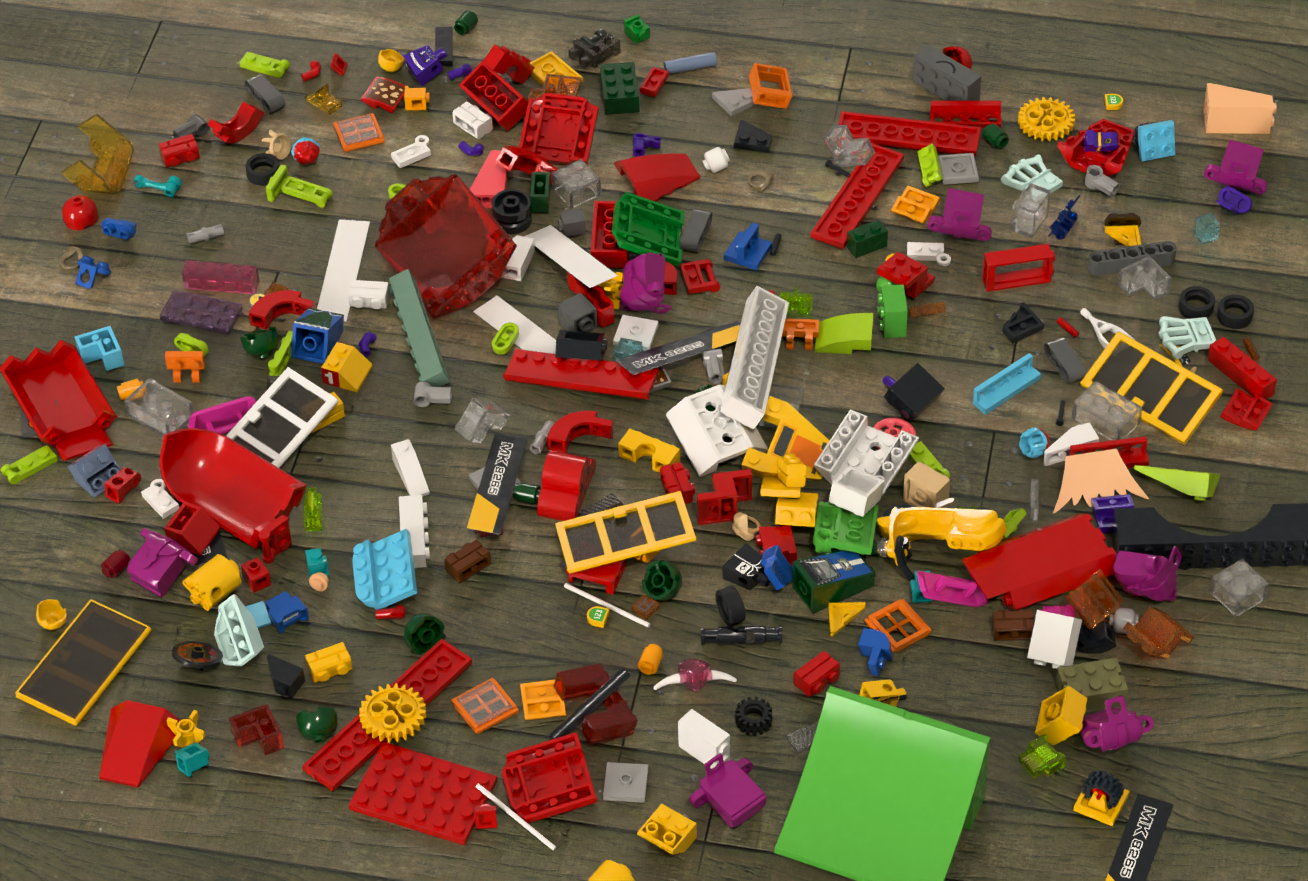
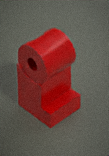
[105,467,141,504]

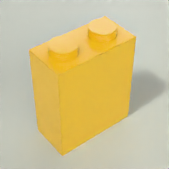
[775,492,819,527]

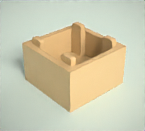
[903,461,950,508]

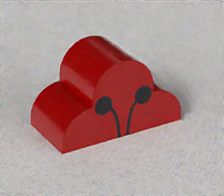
[537,450,596,521]

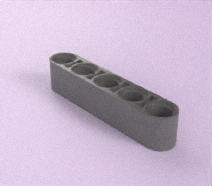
[1087,241,1177,275]

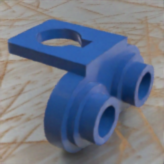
[101,218,136,240]
[75,256,111,289]

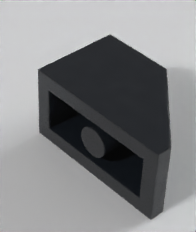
[267,654,305,698]

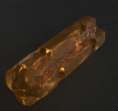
[909,301,946,317]

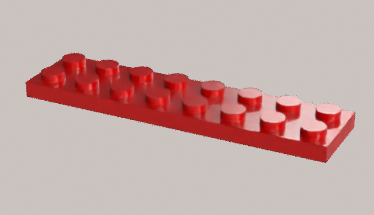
[836,111,981,156]
[811,143,904,249]

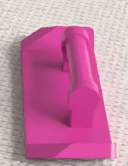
[188,396,261,434]
[917,571,989,607]

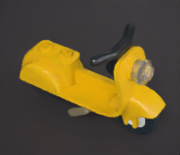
[876,498,1007,582]

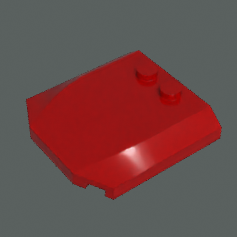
[519,93,599,167]
[502,732,597,823]

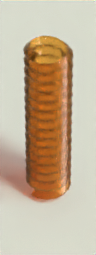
[1243,337,1260,361]

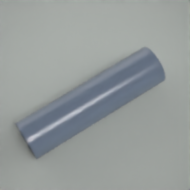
[663,52,717,74]

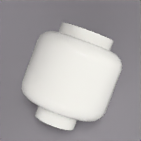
[703,147,730,173]

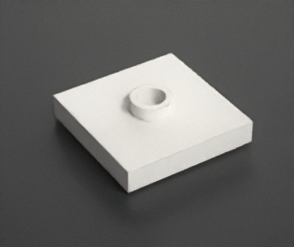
[613,315,659,351]

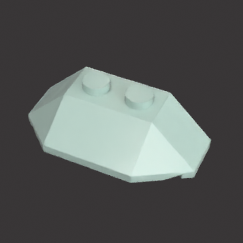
[214,594,264,666]

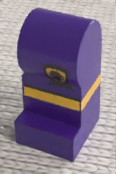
[1084,130,1118,152]

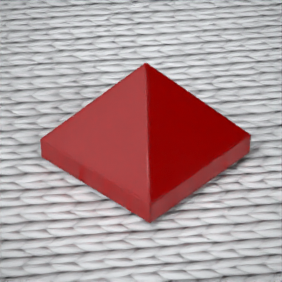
[330,53,348,76]

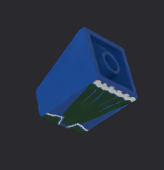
[291,308,344,364]

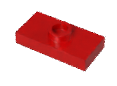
[640,67,669,97]

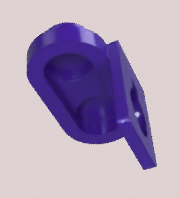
[1216,187,1252,215]

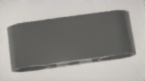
[245,73,285,114]
[680,209,712,253]
[1044,337,1086,384]

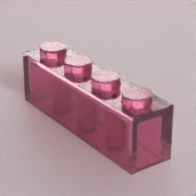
[182,260,260,294]

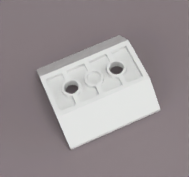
[666,385,768,477]
[814,409,919,496]

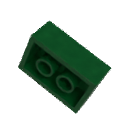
[600,62,640,115]

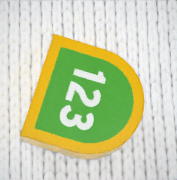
[1104,94,1123,110]
[587,606,610,628]

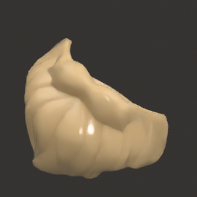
[732,512,761,541]

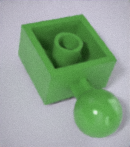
[876,276,908,338]

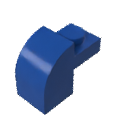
[858,628,893,676]

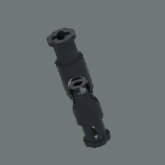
[701,625,782,645]

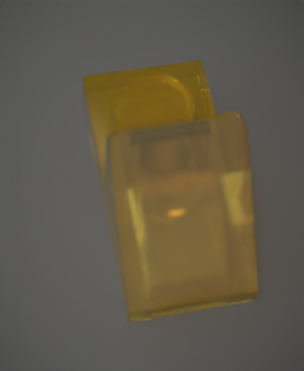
[305,83,342,115]

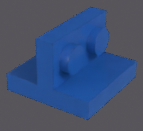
[724,223,772,270]

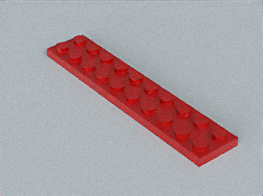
[302,639,472,792]

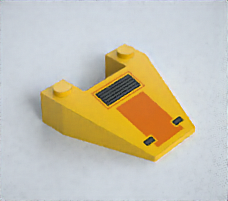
[741,396,830,481]

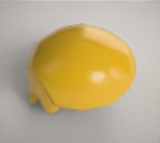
[378,49,404,72]
[36,599,67,630]

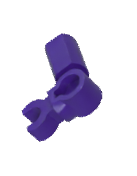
[632,133,661,157]

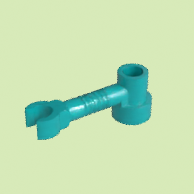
[133,175,182,197]

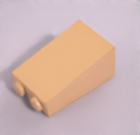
[1203,83,1276,134]

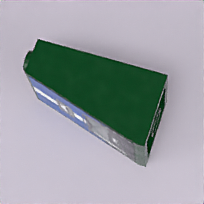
[792,550,876,614]

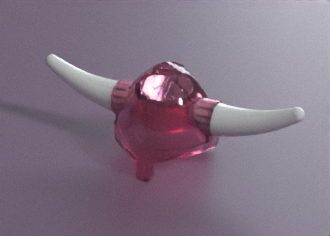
[653,659,737,692]

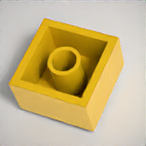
[1035,686,1087,746]

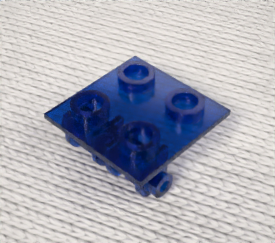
[1048,195,1080,240]

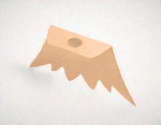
[1053,449,1149,514]

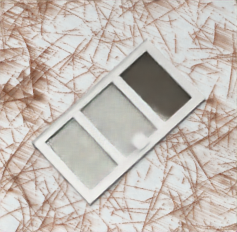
[226,367,338,468]

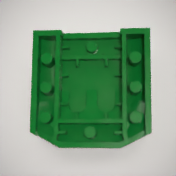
[612,192,684,267]

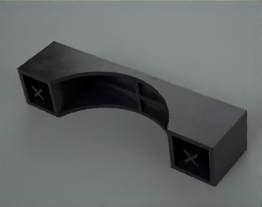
[1111,503,1308,569]

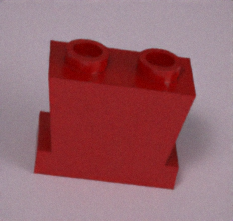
[756,525,797,566]

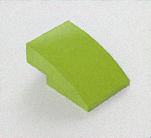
[815,313,874,354]

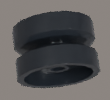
[491,189,532,235]

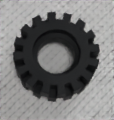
[735,697,772,736]

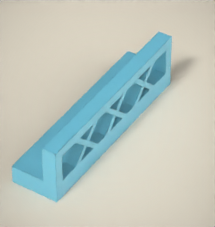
[972,353,1041,415]

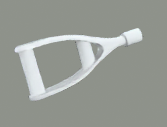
[1080,308,1134,357]

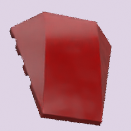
[1057,118,1135,177]
[614,153,700,202]
[99,700,181,788]

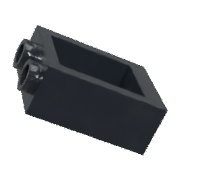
[555,330,608,360]

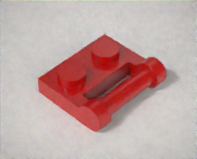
[680,259,720,294]
[258,515,292,564]

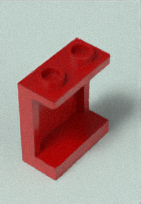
[566,542,627,595]

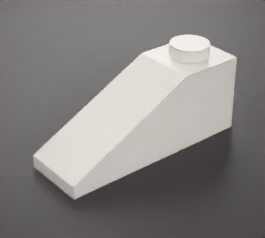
[1043,422,1099,466]
[391,439,430,497]

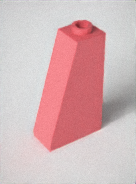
[468,150,509,208]

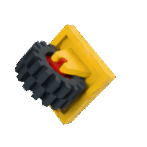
[1073,770,1130,827]

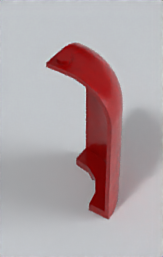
[160,428,306,549]

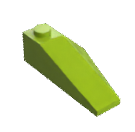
[1134,465,1220,501]

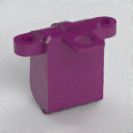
[1204,139,1267,194]
[927,188,992,241]
[620,252,672,314]
[127,528,198,597]
[1113,546,1182,602]
[1080,696,1154,752]
[689,753,767,828]

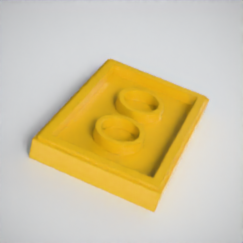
[530,51,583,94]
[761,476,801,498]

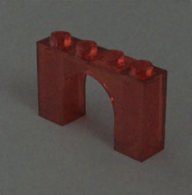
[553,663,637,744]

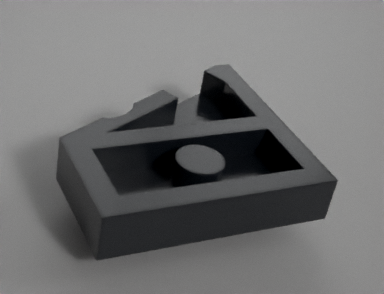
[734,120,772,152]
[1002,302,1044,343]

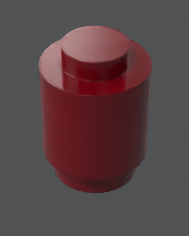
[101,549,130,578]

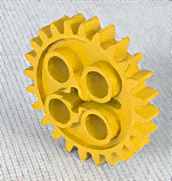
[1018,97,1075,142]
[359,683,426,743]

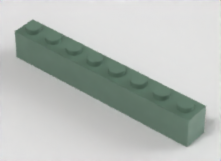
[389,269,450,387]

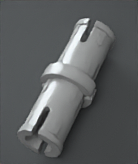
[186,224,224,245]
[530,420,555,454]

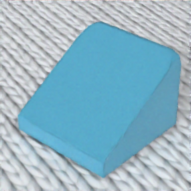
[246,601,271,628]

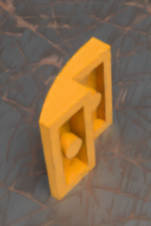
[891,185,940,224]
[520,679,566,721]

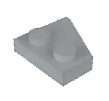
[712,88,756,117]

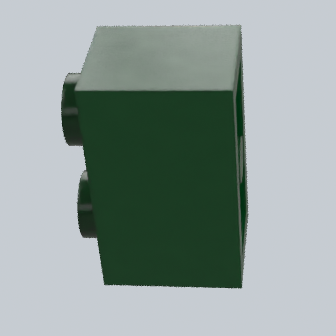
[530,172,551,212]
[847,220,888,258]

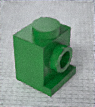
[624,14,650,44]

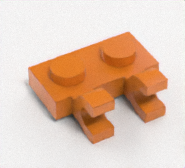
[782,319,819,350]
[165,351,205,383]

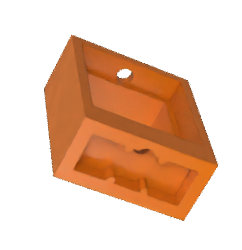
[749,63,792,109]

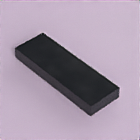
[435,27,453,66]

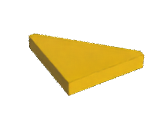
[1104,225,1141,247]
[828,602,866,636]

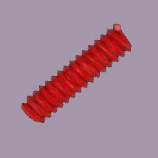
[1056,317,1080,337]

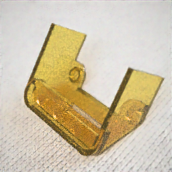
[61,114,134,194]

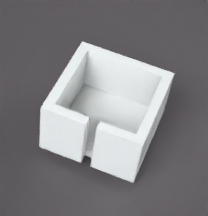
[828,466,885,517]

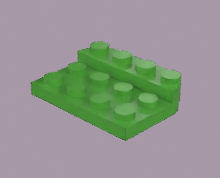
[813,501,879,555]

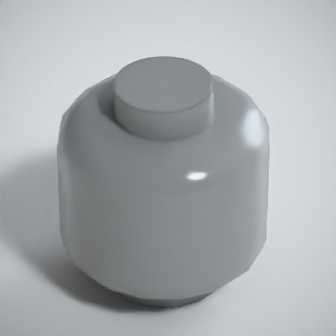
[1109,608,1139,634]

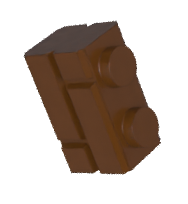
[444,539,491,584]
[992,609,1035,641]

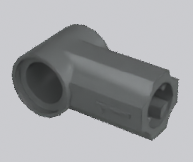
[172,114,210,138]

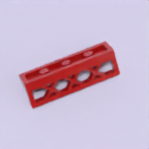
[930,101,1002,128]
[1069,436,1149,469]

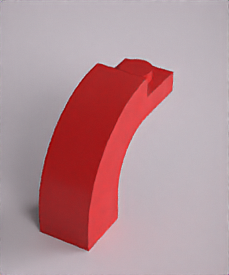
[208,102,265,143]
[496,146,560,186]
[248,290,316,330]
[547,411,614,453]

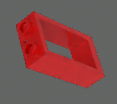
[982,244,1055,292]

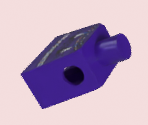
[403,45,447,86]

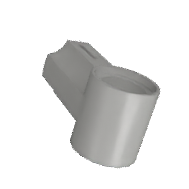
[1085,165,1120,197]
[702,349,725,384]
[414,382,452,407]

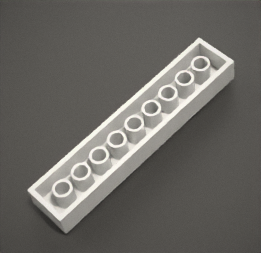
[720,286,789,429]

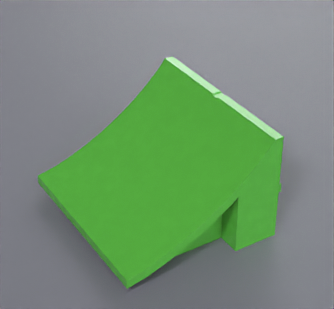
[774,686,990,881]

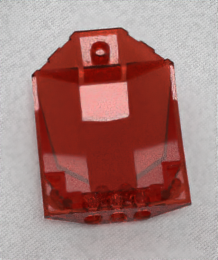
[374,174,517,319]

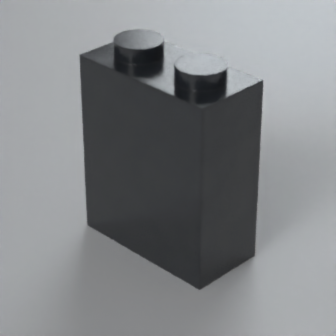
[884,363,945,423]

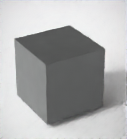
[558,293,598,332]

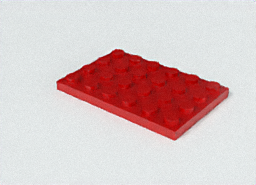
[349,742,498,846]

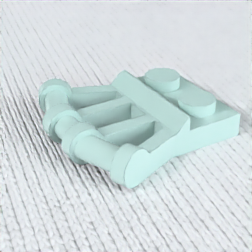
[1001,154,1063,203]
[1158,316,1216,359]

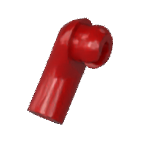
[301,60,321,82]
[375,605,406,619]

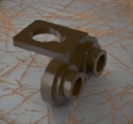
[1104,213,1141,245]

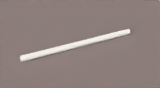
[564,583,651,628]
[476,783,556,851]

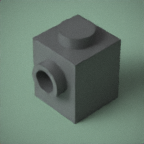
[557,208,586,237]

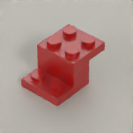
[876,252,935,298]
[697,469,752,525]

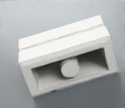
[453,102,493,140]
[349,280,390,309]

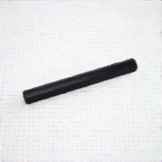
[549,667,630,739]

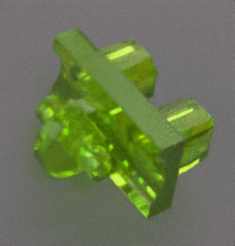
[779,287,813,315]

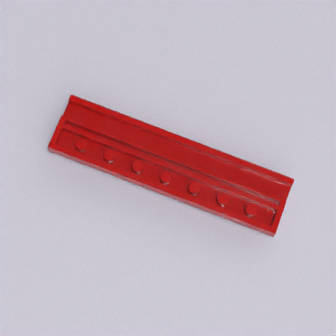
[503,349,659,400]

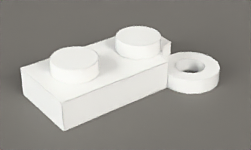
[391,135,431,168]
[907,242,951,266]
[141,479,179,519]

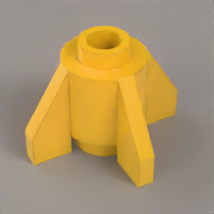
[599,272,623,309]
[166,710,205,748]

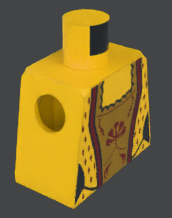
[859,679,907,707]

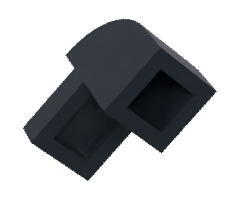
[1077,617,1116,654]

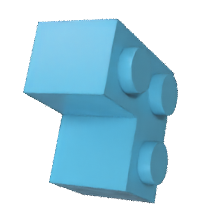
[75,326,124,371]

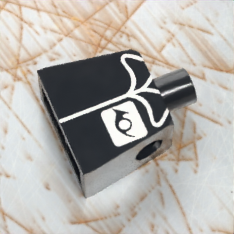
[723,543,771,590]

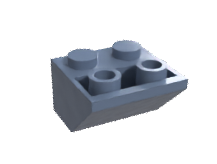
[67,444,121,497]

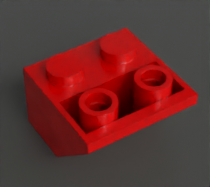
[164,501,221,556]

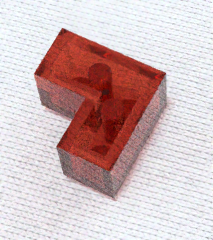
[229,704,284,755]

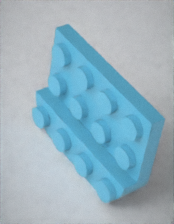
[352,529,417,610]

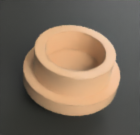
[309,572,329,592]

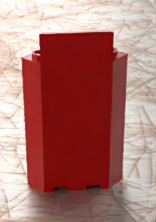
[0,340,117,461]
[962,513,1116,610]

